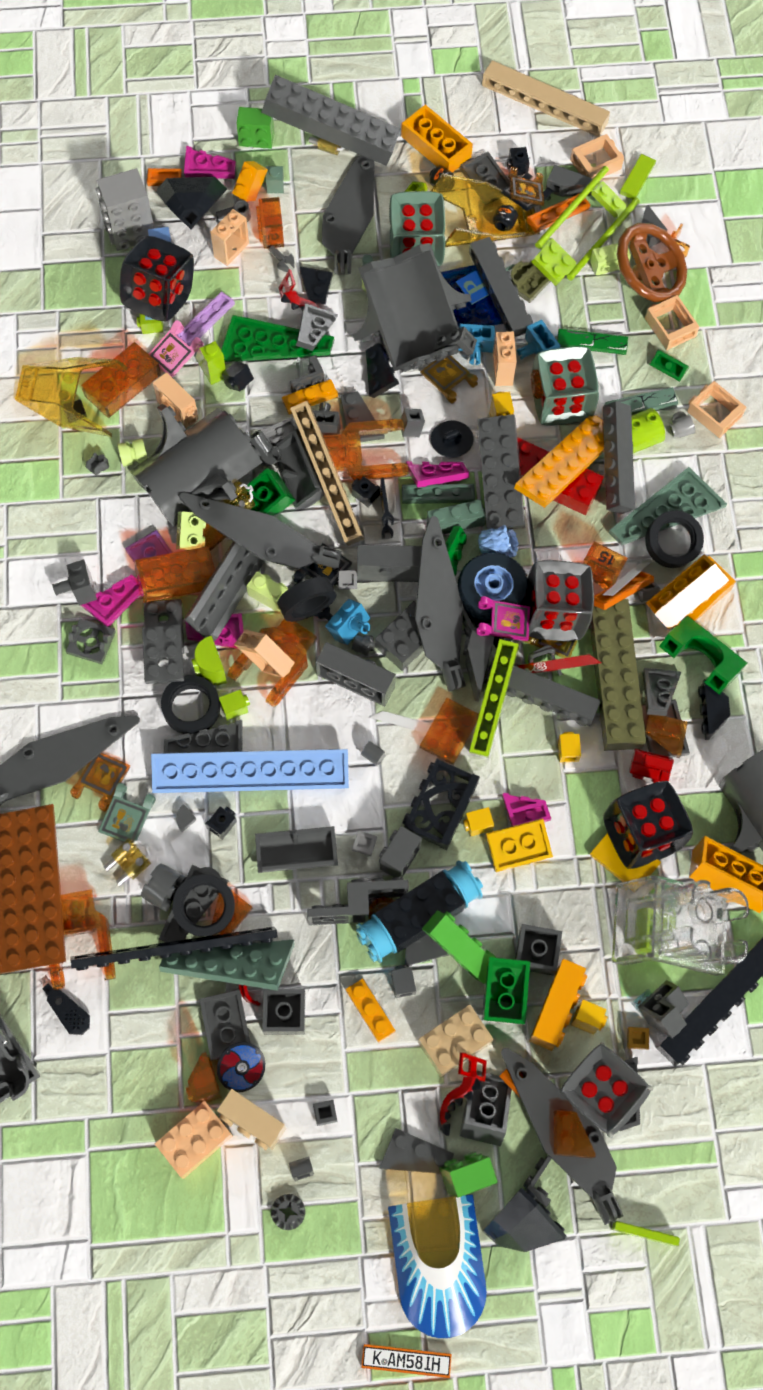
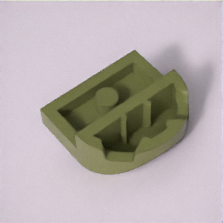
[511,260,551,303]

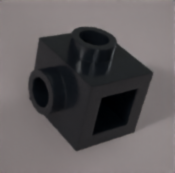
[507,147,530,176]
[222,361,254,392]

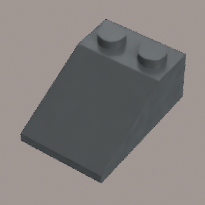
[463,631,494,702]
[460,1070,512,1147]

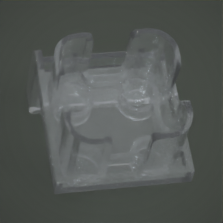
[612,876,749,976]

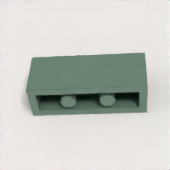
[427,499,486,534]

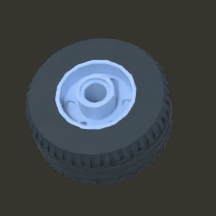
[457,553,529,624]

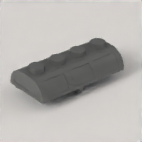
[275,428,325,509]
[255,826,338,873]

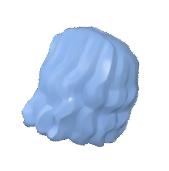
[478,525,519,558]

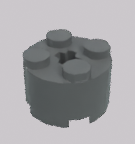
[141,863,186,912]

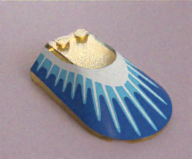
[388,1195,487,1338]

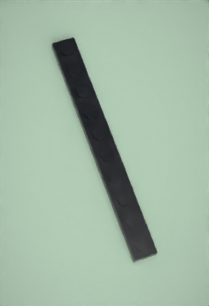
[70,926,278,971]

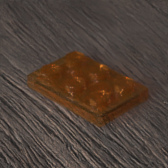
[419,698,479,765]

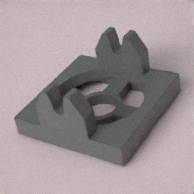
[66,618,116,665]

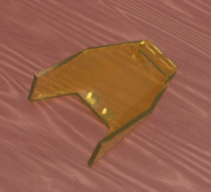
[431,173,540,247]
[15,357,127,437]

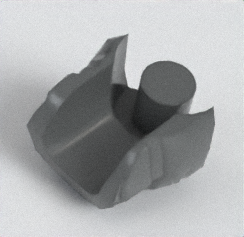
[85,453,110,475]
[351,635,375,656]

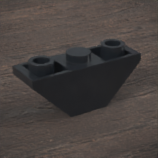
[698,679,730,740]

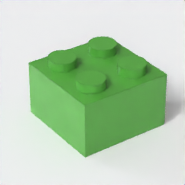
[237,107,274,149]
[439,1152,498,1198]

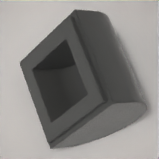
[637,582,661,602]
[361,741,386,766]
[313,1100,338,1126]
[289,1157,314,1181]

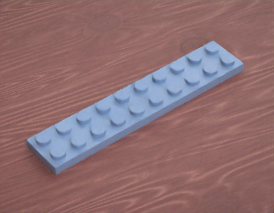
[151,749,349,793]

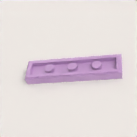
[177,291,235,347]

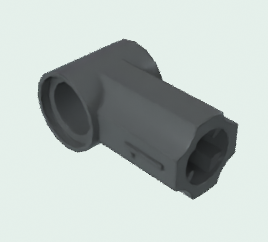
[216,200,251,222]
[250,430,282,467]

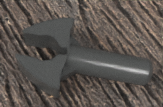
[269,245,295,272]

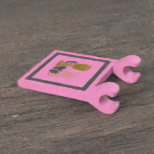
[147,320,204,378]

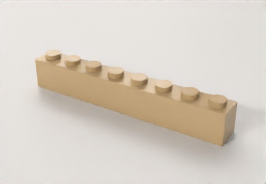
[482,60,610,137]
[290,401,365,546]

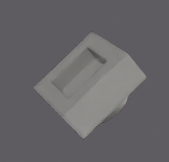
[338,570,357,589]
[352,830,377,856]

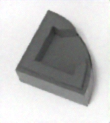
[176,804,197,832]

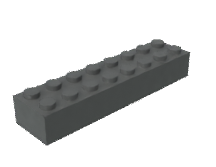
[261,75,401,166]

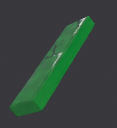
[557,329,628,355]

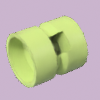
[118,438,147,467]

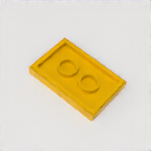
[485,818,553,872]
[590,833,661,893]

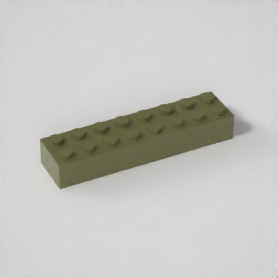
[590,599,646,751]

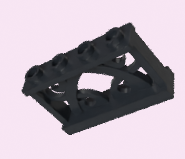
[402,758,480,851]

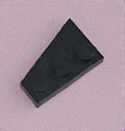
[366,343,399,398]

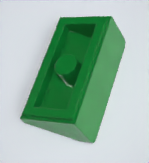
[649,349,689,382]

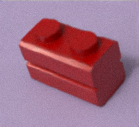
[629,748,674,783]

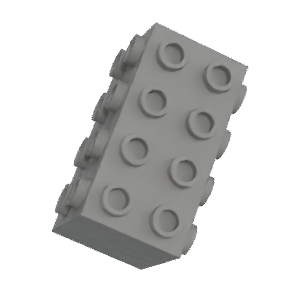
[95,168,154,251]

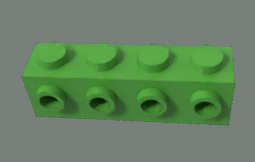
[422,910,496,984]

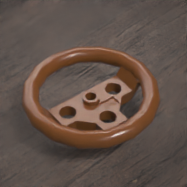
[617,223,688,302]

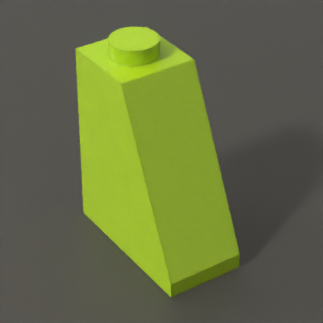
[195,341,226,385]

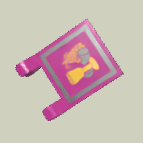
[477,596,530,641]

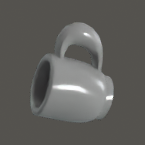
[669,411,695,438]

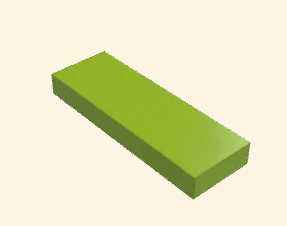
[620,154,656,200]
[612,1221,680,1246]

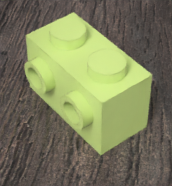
[590,243,631,276]
[176,512,206,551]
[247,572,288,613]

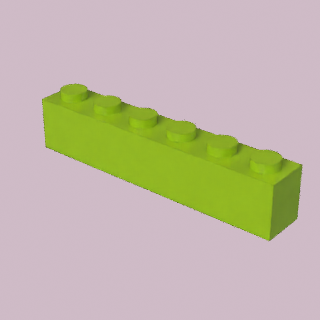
[469,639,519,758]

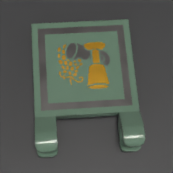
[98,783,156,846]

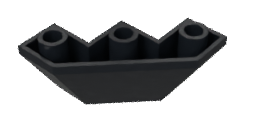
[156,177,227,230]
[482,1188,567,1252]

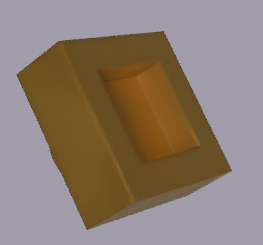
[627,1027,649,1050]

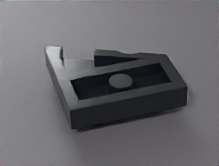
[300,266,333,305]

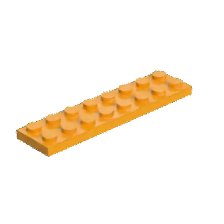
[514,415,604,508]

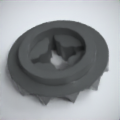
[271,1194,305,1230]

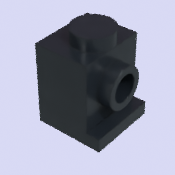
[351,476,380,508]
[205,806,237,840]

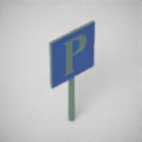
[455,264,515,304]

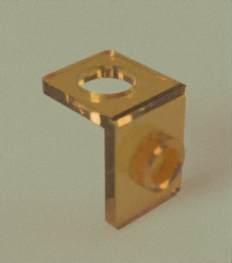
[668,223,690,257]

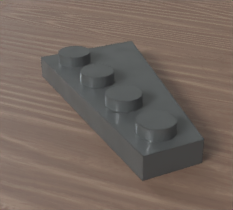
[164,720,243,753]

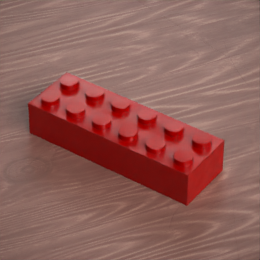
[518,437,604,516]

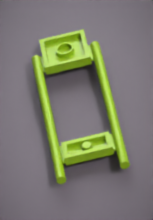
[531,166,640,286]

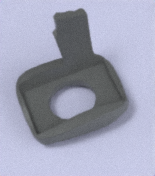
[528,645,562,676]

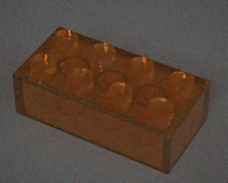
[81,342,161,418]
[135,546,215,603]

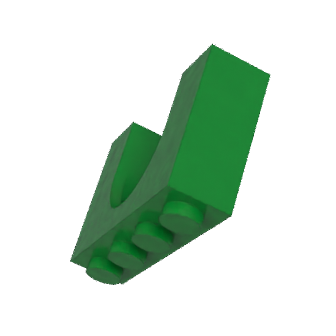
[659,616,748,694]

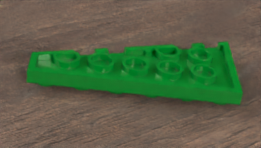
[221,315,335,362]

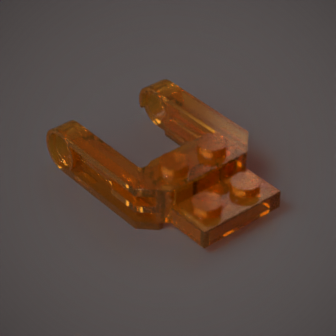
[323,419,409,480]
[227,619,317,708]
[49,889,116,990]

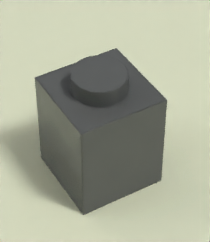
[399,408,425,437]
[391,965,416,998]

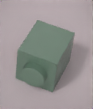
[266,166,284,193]

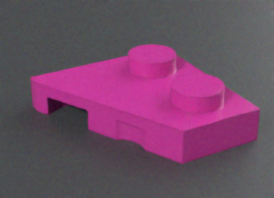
[502,793,551,826]

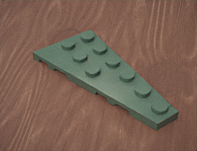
[609,467,727,546]
[159,939,295,991]

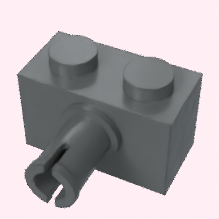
[312,402,341,440]
[52,559,97,606]

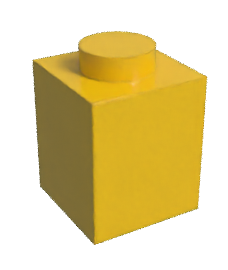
[558,732,581,763]
[463,807,494,837]

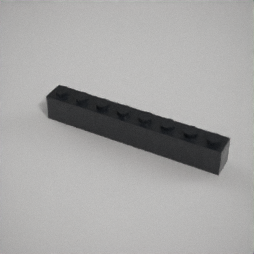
[656,938,763,1067]

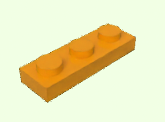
[282,379,338,415]
[345,978,396,1043]

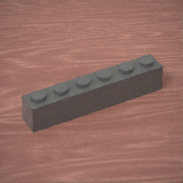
[469,237,533,338]
[603,401,635,514]
[484,658,601,727]

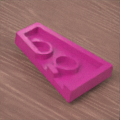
[184,146,236,179]
[406,461,469,487]
[80,575,146,627]
[185,613,244,649]

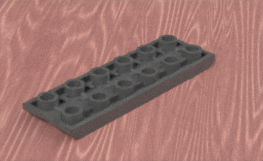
[184,541,265,641]

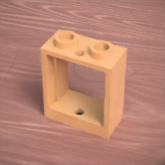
[570,134,624,178]
[211,209,249,266]
[645,295,699,351]
[493,331,517,386]
[153,372,199,428]
[687,381,747,438]
[234,629,294,678]

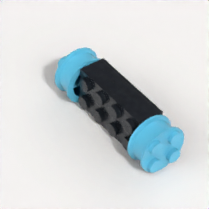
[356,860,483,963]

